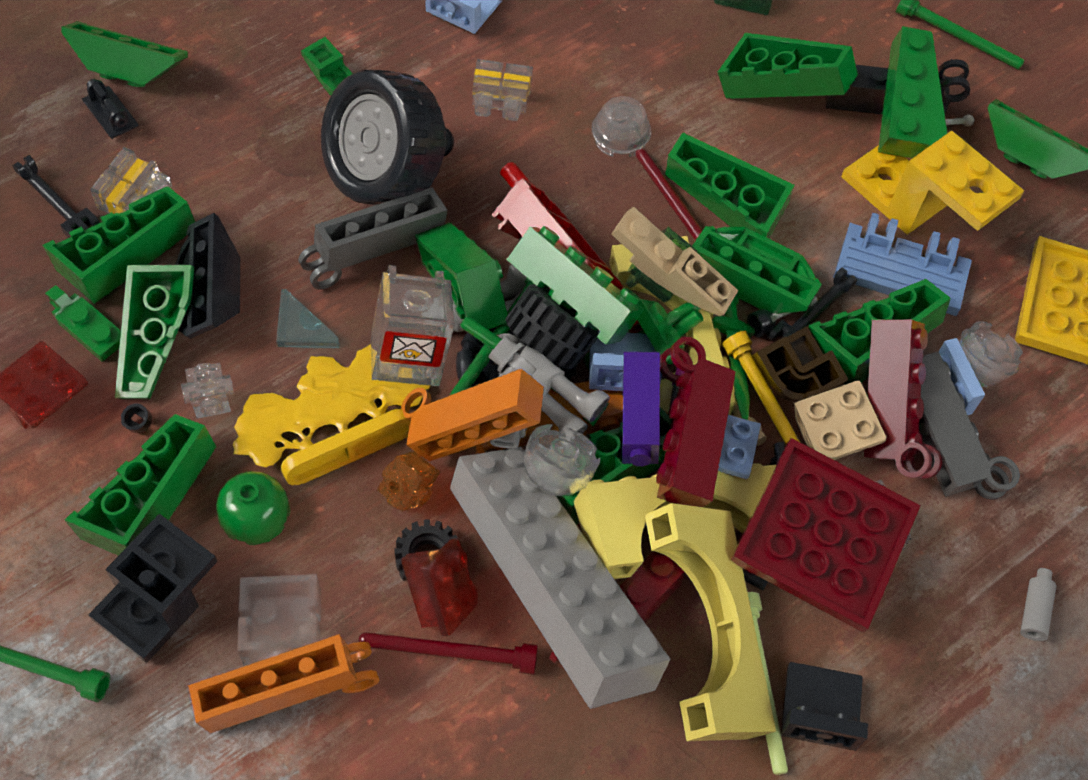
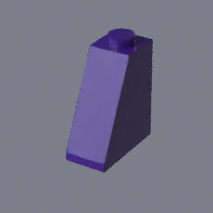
[622,352,660,466]

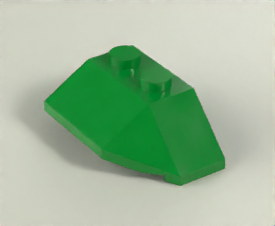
[61,21,188,87]
[987,99,1088,179]
[691,226,822,314]

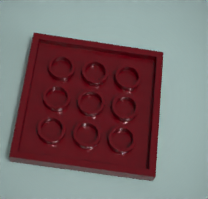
[731,438,921,633]

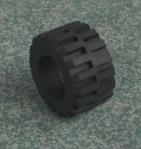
[505,284,599,369]

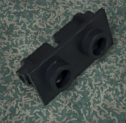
[81,79,139,140]

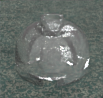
[524,424,600,496]

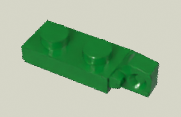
[45,285,121,362]

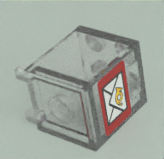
[371,265,454,386]

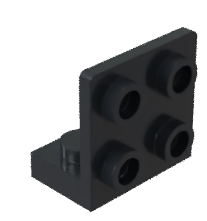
[781,662,869,751]

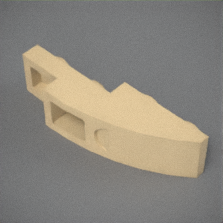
[611,207,738,316]

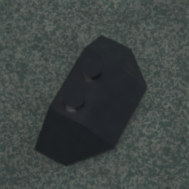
[175,213,241,339]

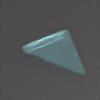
[276,289,340,348]

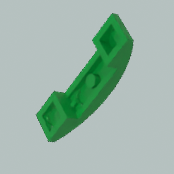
[301,37,353,96]

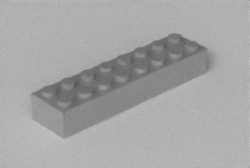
[450,447,670,709]

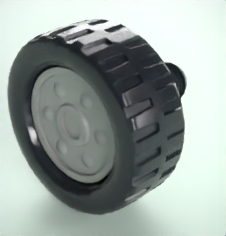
[321,69,454,205]

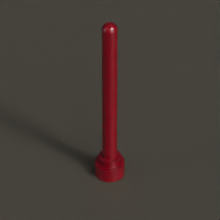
[635,148,703,241]
[358,632,538,675]

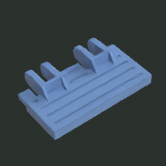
[833,213,972,316]

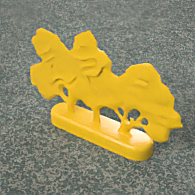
[232,341,431,485]

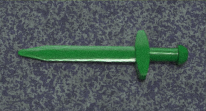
[712,295,755,420]

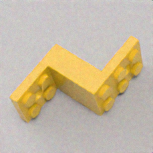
[841,131,1024,235]

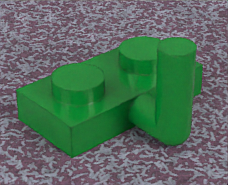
[637,299,704,364]

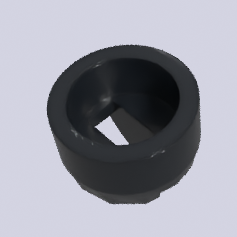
[121,403,152,433]

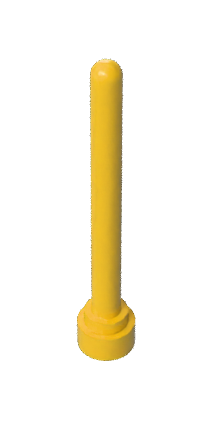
[722,331,800,444]

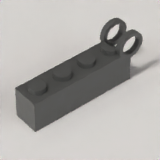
[298,187,447,290]
[919,351,1020,500]

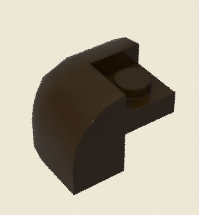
[752,326,849,402]

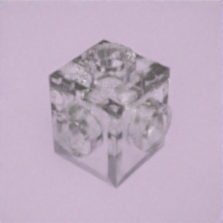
[181,362,234,419]

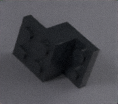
[88,514,218,664]

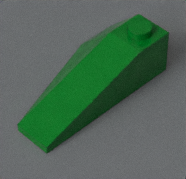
[115,265,194,399]

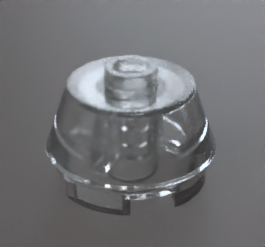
[592,96,652,157]
[959,321,1023,387]

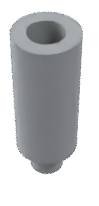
[1020,568,1057,641]

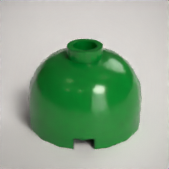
[216,471,290,545]

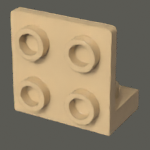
[794,381,886,460]

